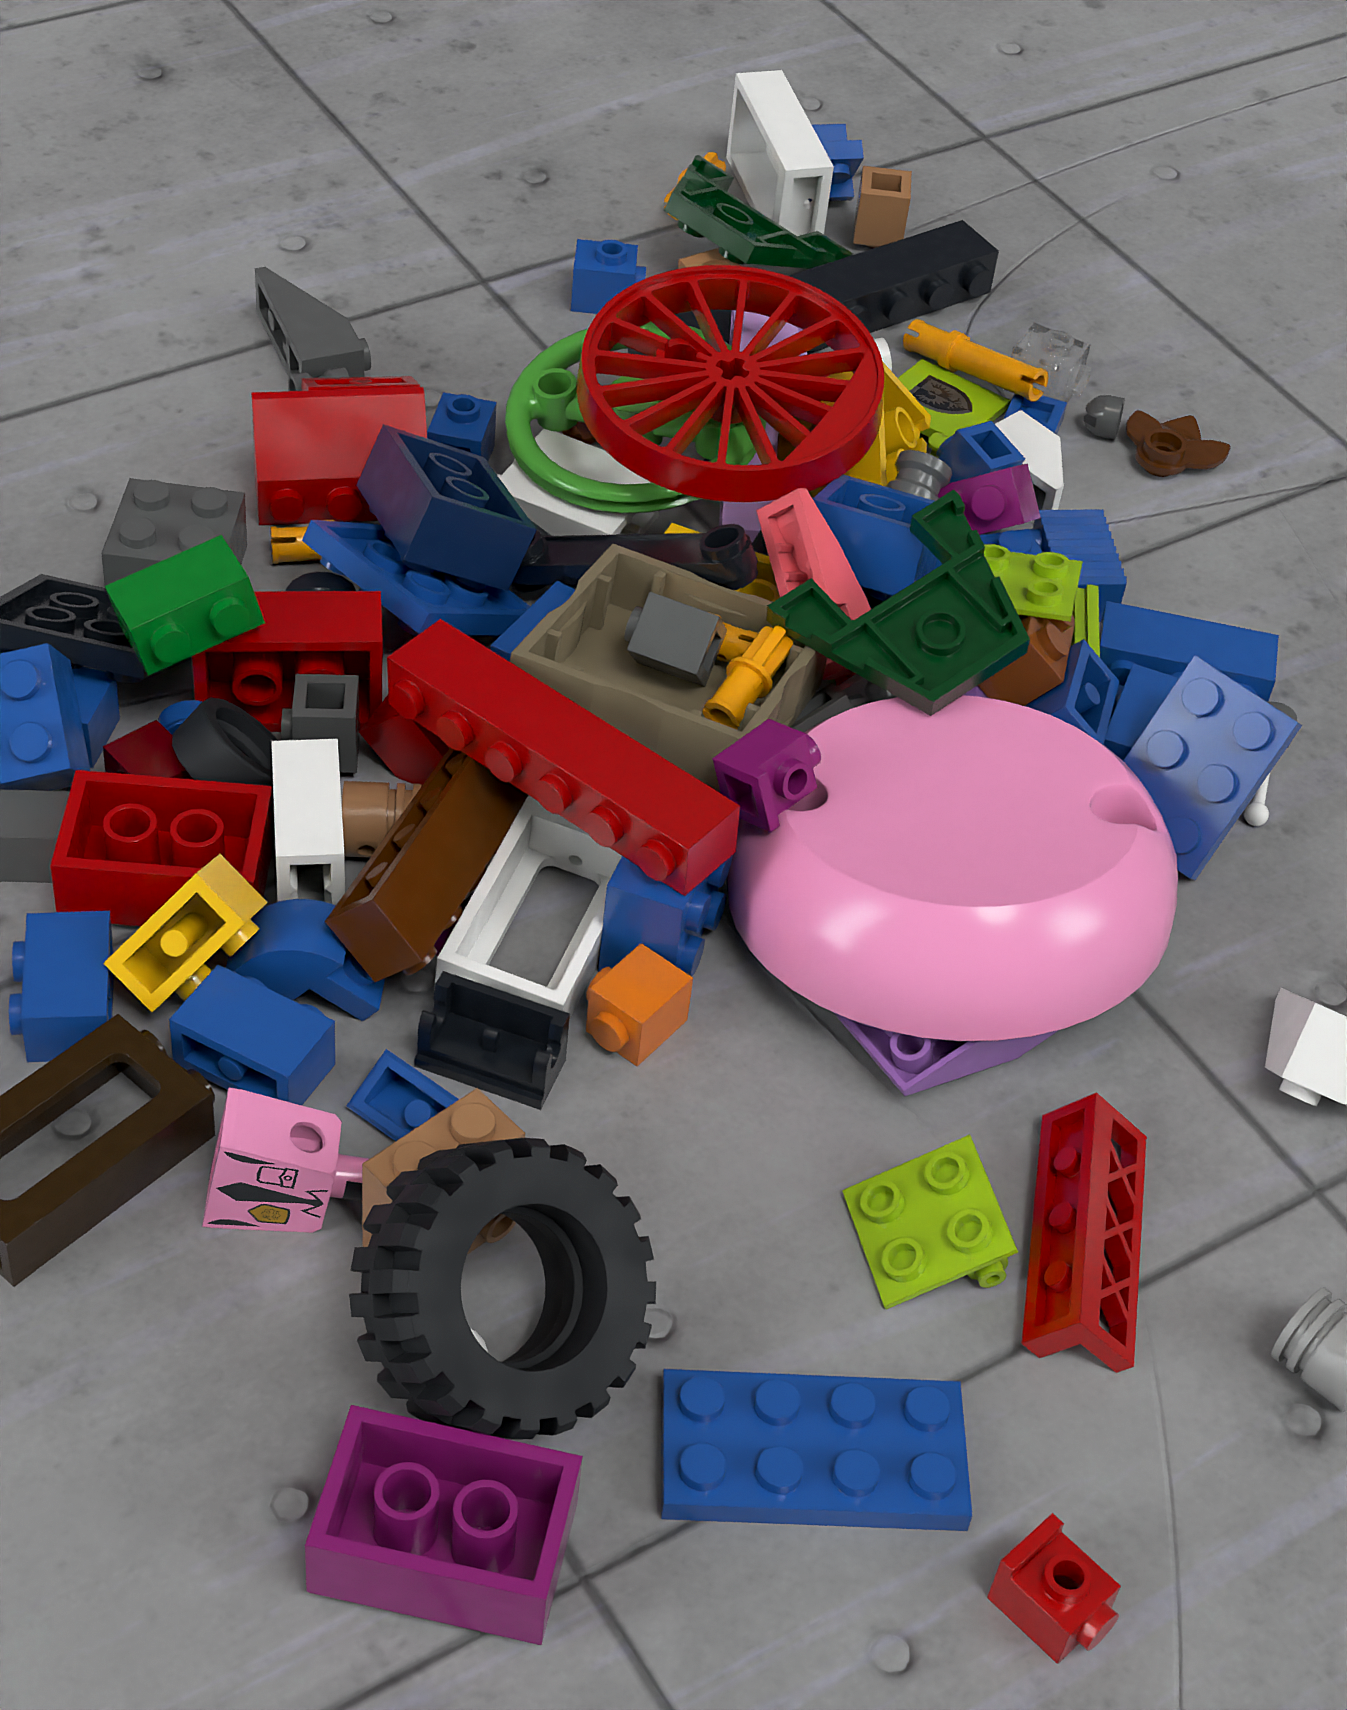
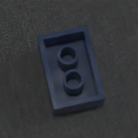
[356,424,537,591]

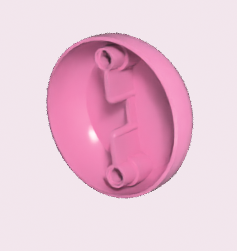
[727,695,1178,1041]

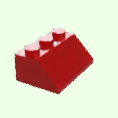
[251,387,427,526]

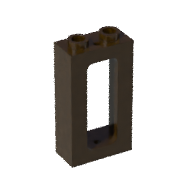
[0,1014,216,1287]

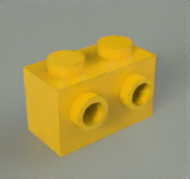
[103,854,268,1012]

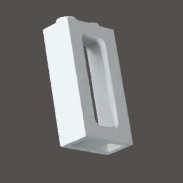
[726,70,834,236]
[434,795,622,1021]

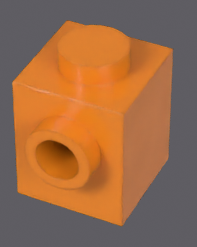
[586,943,693,1066]

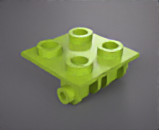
[984,544,1083,622]
[842,1134,1019,1310]

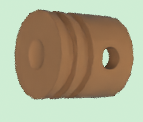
[342,781,422,858]

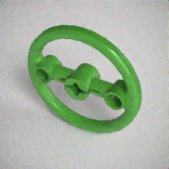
[505,322,766,514]

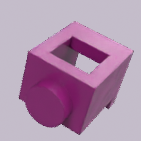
[712,719,821,833]

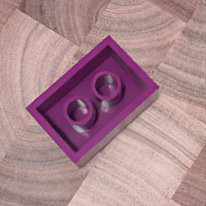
[305,1405,583,1645]

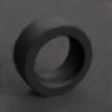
[172,697,278,803]

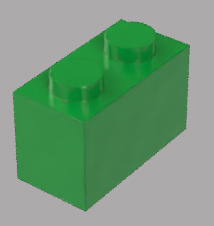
[105,535,265,676]

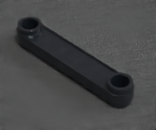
[511,524,758,593]

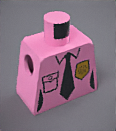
[202,1088,369,1233]

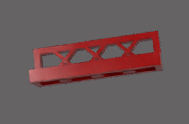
[1021,1092,1147,1373]

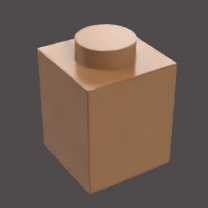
[853,166,912,248]

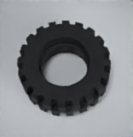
[349,1137,656,1439]

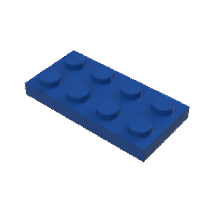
[661,1369,972,1531]

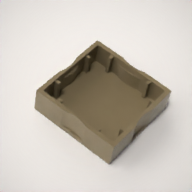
[510,544,827,793]

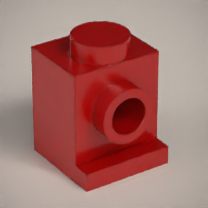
[987,1513,1121,1664]

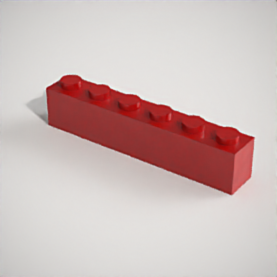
[387,619,740,896]

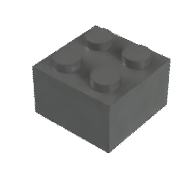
[101,478,247,586]

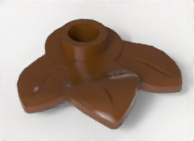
[1126,410,1231,477]

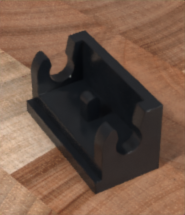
[414,971,570,1110]

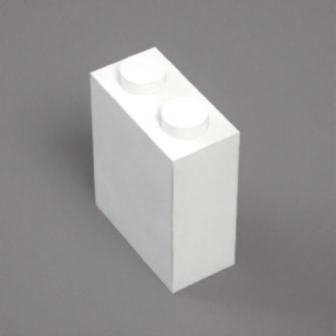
[497,429,659,536]
[272,739,345,905]

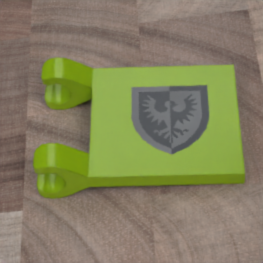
[898,359,1011,458]

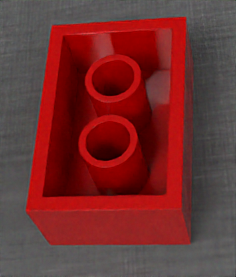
[192,591,383,732]
[50,770,275,926]

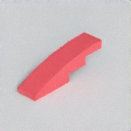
[756,488,871,685]

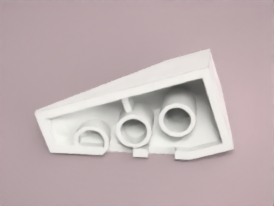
[1265,988,1347,1106]

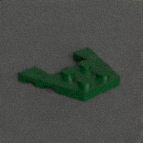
[664,155,853,269]
[766,490,1030,716]

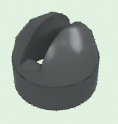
[1084,395,1125,440]

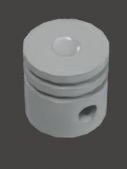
[1271,1287,1347,1412]

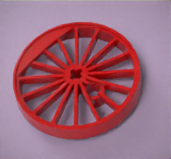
[576,265,884,502]

